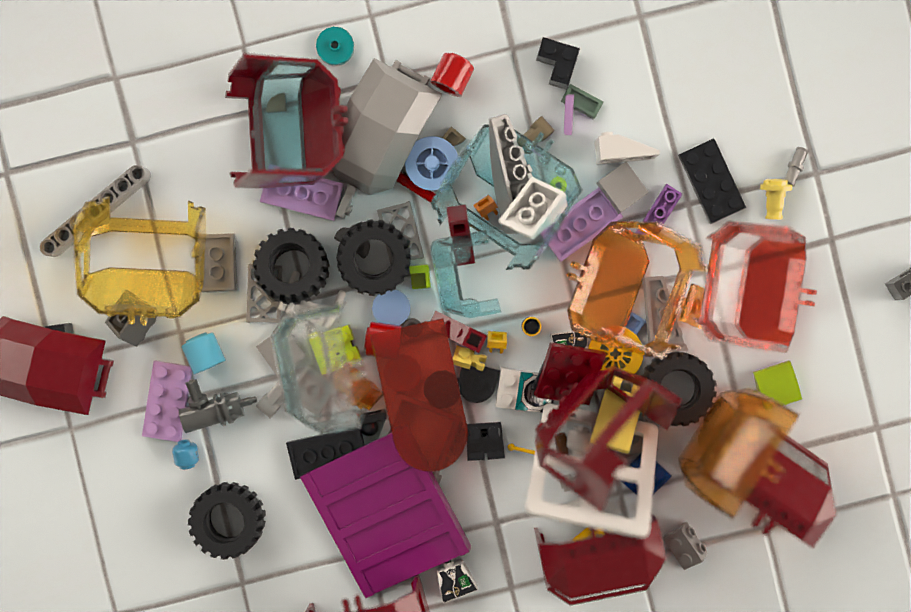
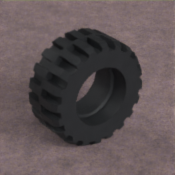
[336,219,411,296]
[253,228,330,305]
[641,352,717,427]
[188,482,266,560]

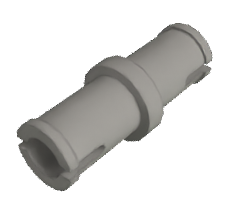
[785,147,809,187]

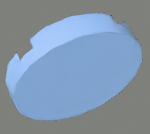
[372,290,411,326]

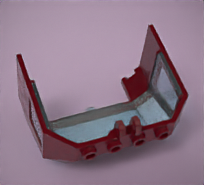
[225,54,348,188]

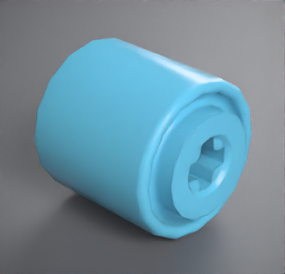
[181,332,226,375]

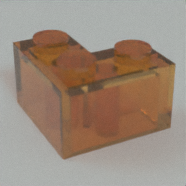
[331,362,385,410]

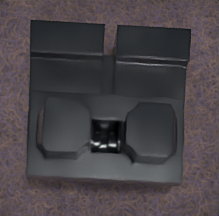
[466,422,505,461]

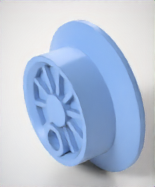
[405,136,459,191]

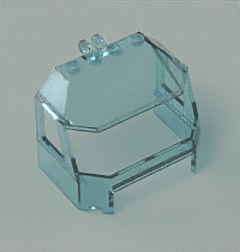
[431,124,583,270]

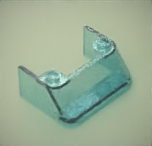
[430,230,501,318]

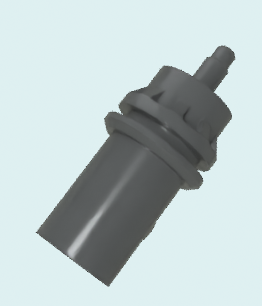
[179,379,257,433]

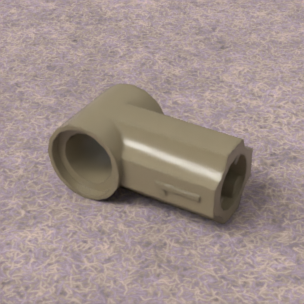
[517,116,555,154]

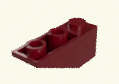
[427,310,487,353]

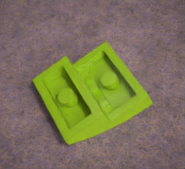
[753,360,802,411]

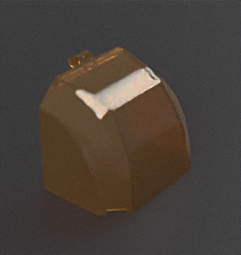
[678,388,800,519]

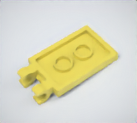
[590,377,640,454]

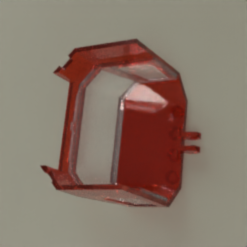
[693,221,817,353]

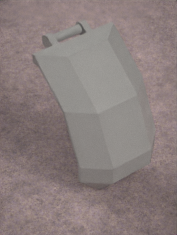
[332,58,442,195]

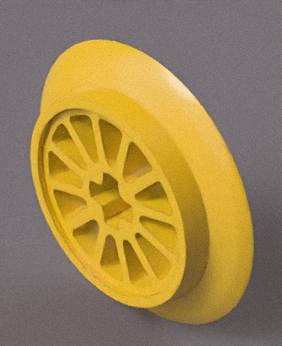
[588,326,643,382]

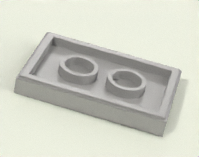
[196,233,237,292]

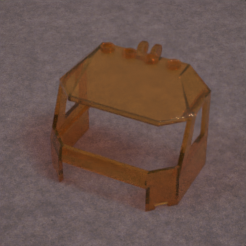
[566,221,709,359]

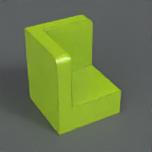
[409,265,431,289]

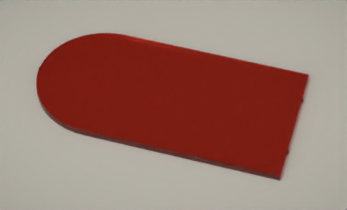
[370,318,468,472]

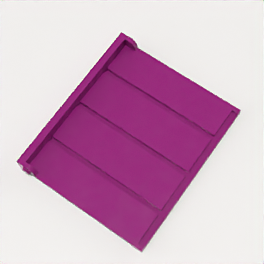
[300,424,471,599]

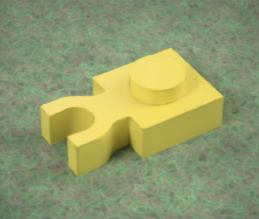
[451,345,487,371]

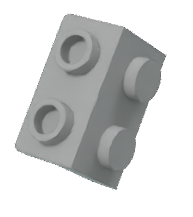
[663,522,707,570]

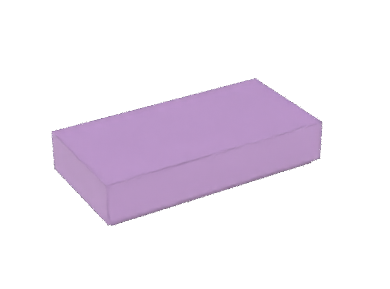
[564,94,574,135]

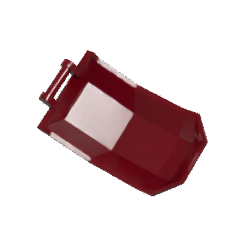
[0,316,114,415]

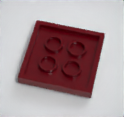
[534,342,606,405]

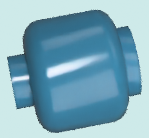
[172,439,199,470]

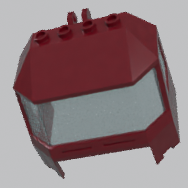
[697,416,837,548]

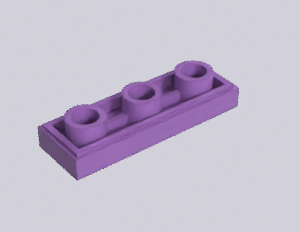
[635,184,682,243]

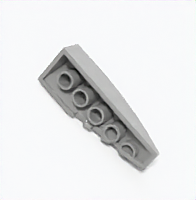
[489,114,533,234]

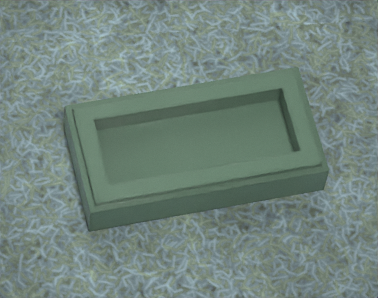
[561,84,603,119]

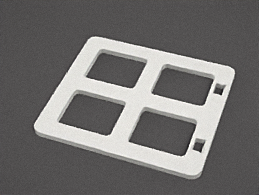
[525,404,658,537]

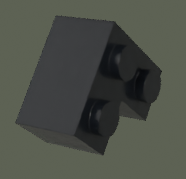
[536,37,580,90]

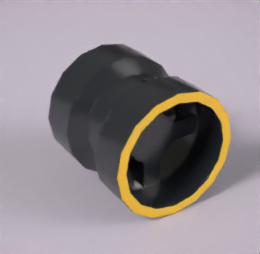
[521,317,541,336]

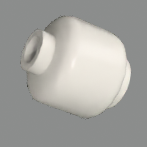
[566,426,591,455]

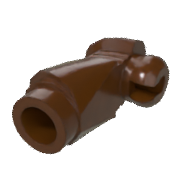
[555,432,569,455]

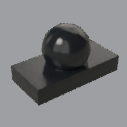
[347,409,387,436]

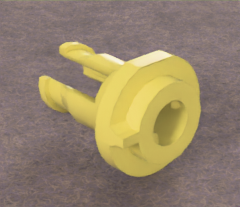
[760,179,792,220]

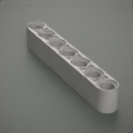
[39,165,151,257]

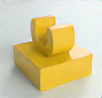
[487,331,507,354]

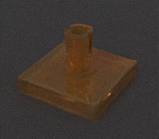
[672,283,712,329]

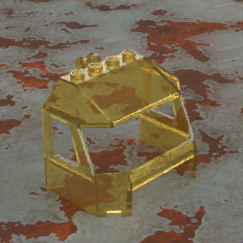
[72,196,206,325]

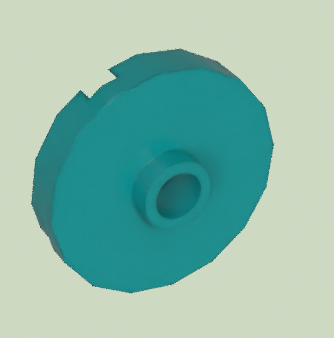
[316,26,354,66]

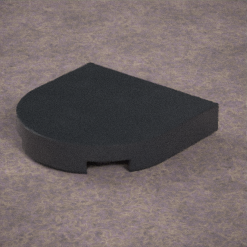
[458,366,500,403]

